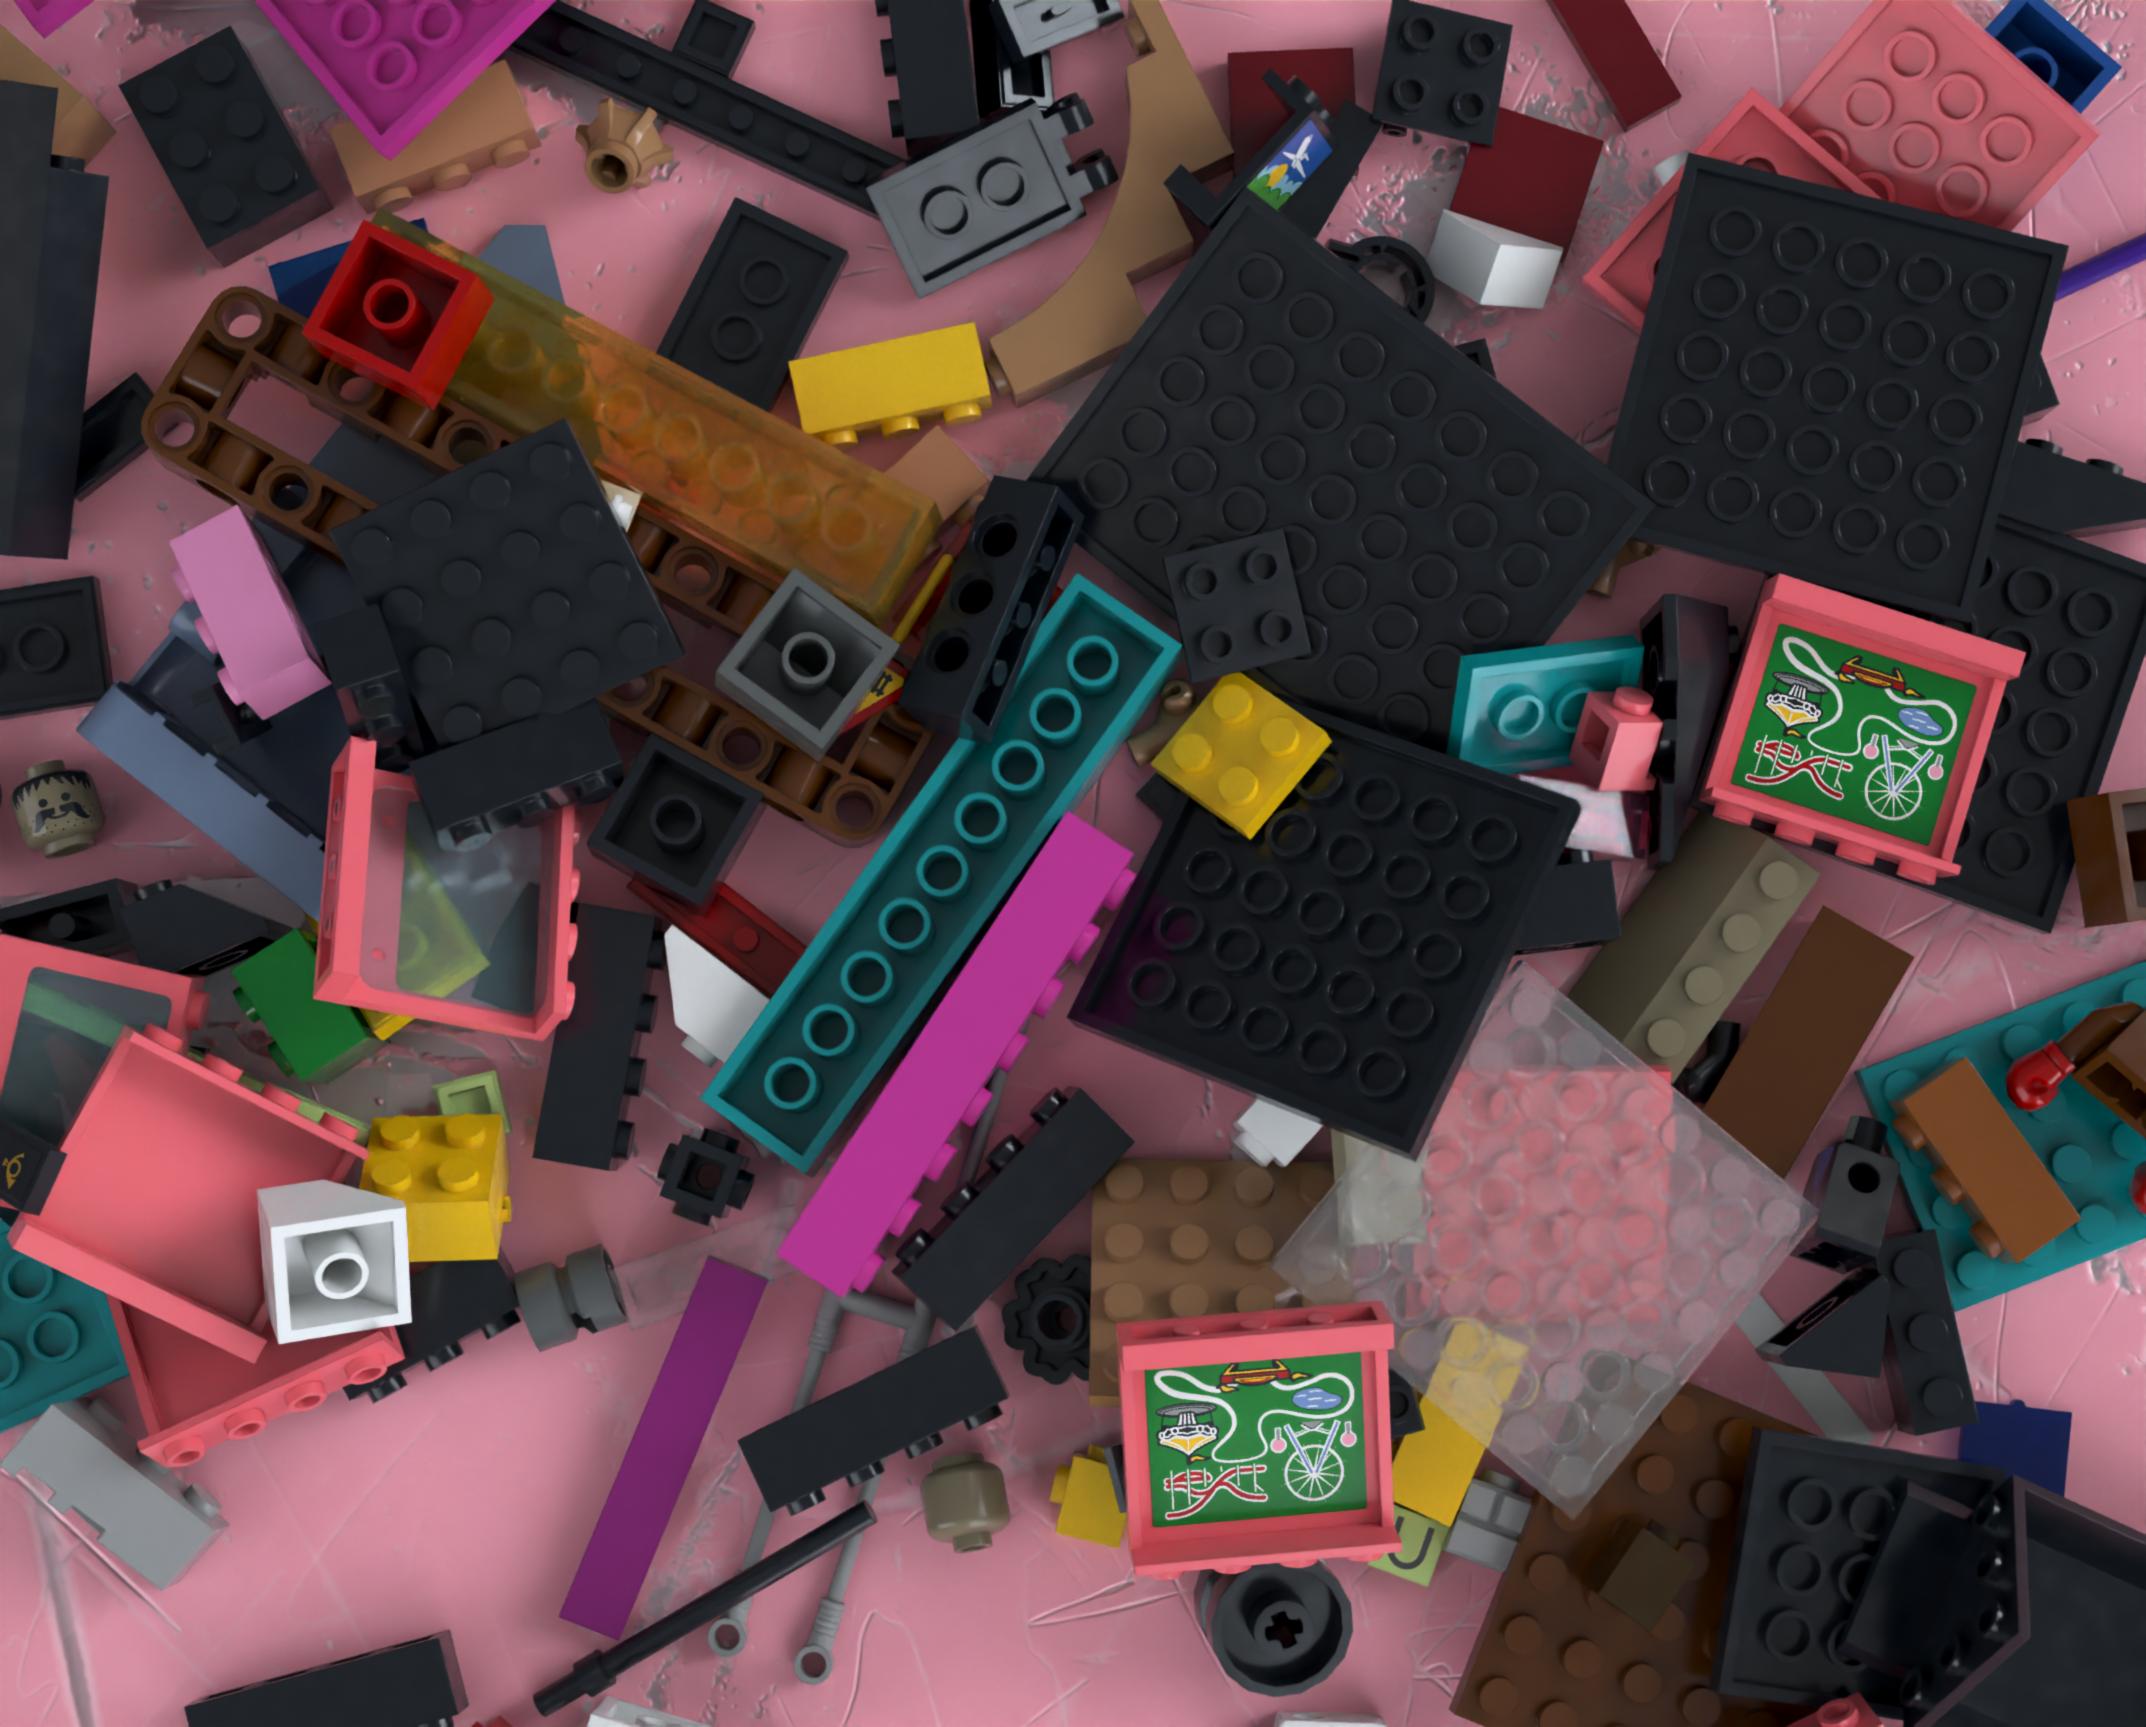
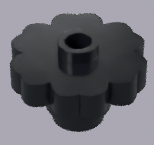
[1002,1254,1091,1385]

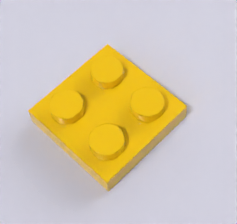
[1151,672,1332,840]

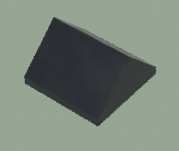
[1755,1271,1891,1378]

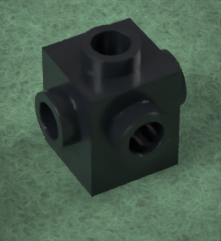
[657,1127,755,1226]

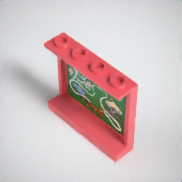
[1698,573,2026,885]
[1116,1301,1402,1580]

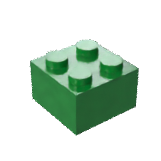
[230,928,391,1084]

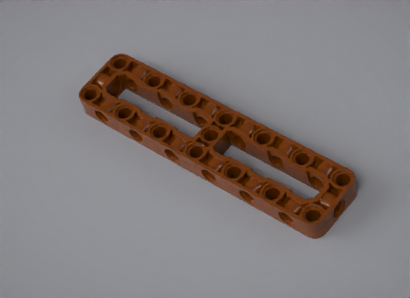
[141,286,936,848]

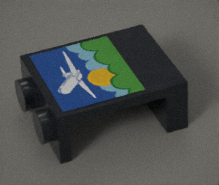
[1163,68,1340,232]

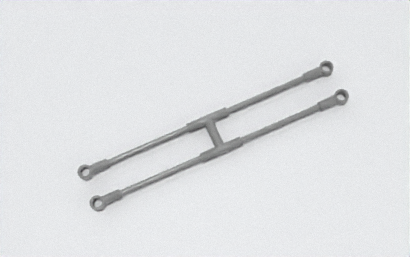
[707,994,1031,1685]

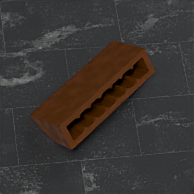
[1693,905,1914,1184]

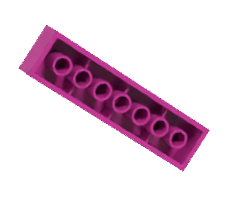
[776,810,1137,1298]

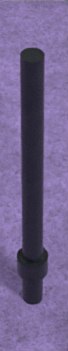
[533,1500,878,1717]

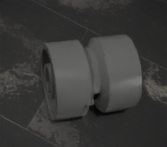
[514,1243,628,1352]

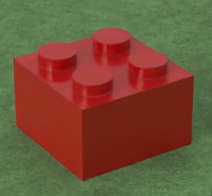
[301,219,495,411]

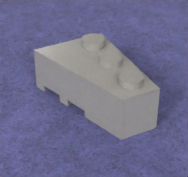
[0,1396,229,1591]

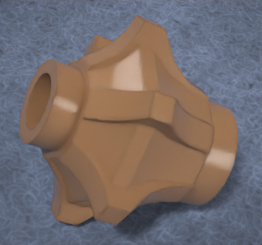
[575,97,674,193]

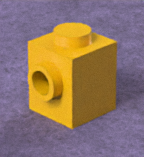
[1049,1444,1126,1549]

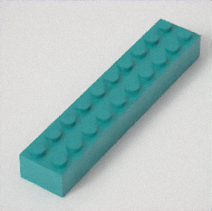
[699,573,1183,1178]

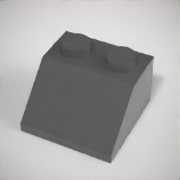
[714,568,900,762]

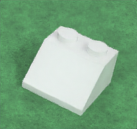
[257,1179,412,1344]

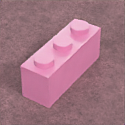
[169,505,332,721]

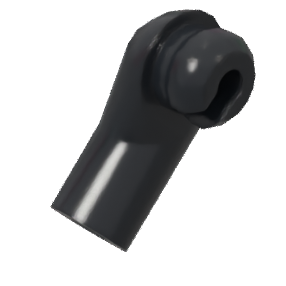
[1671,1021,1741,1105]

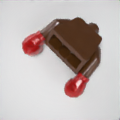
[2004,1001,2146,1215]

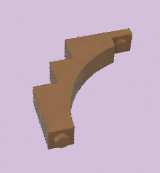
[984,0,1235,409]

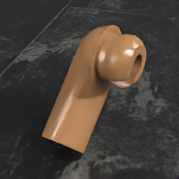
[1126,679,1200,768]

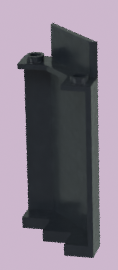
[0,79,109,560]

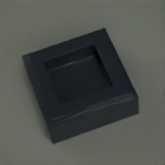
[671,0,756,80]

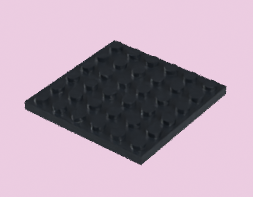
[1606,153,2069,625]
[1689,515,2146,934]
[1066,696,1582,1162]

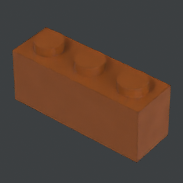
[1888,1057,2082,1264]

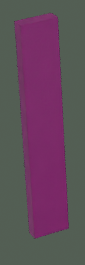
[559,1254,768,1641]

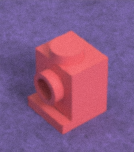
[1568,686,1664,791]

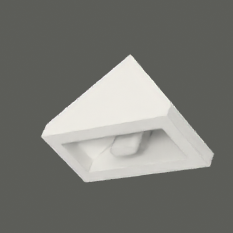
[1426,209,1563,309]

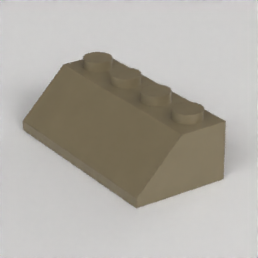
[1557,811,1822,1084]

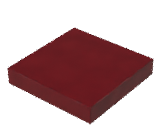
[1227,47,1359,179]
[1449,107,1604,263]

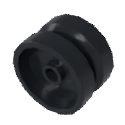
[1193,1559,1353,1697]

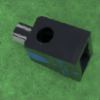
[1783,1115,1900,1275]

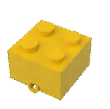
[359,1113,512,1262]

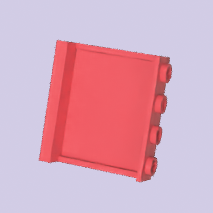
[6,1022,370,1364]
[106,1180,405,1468]

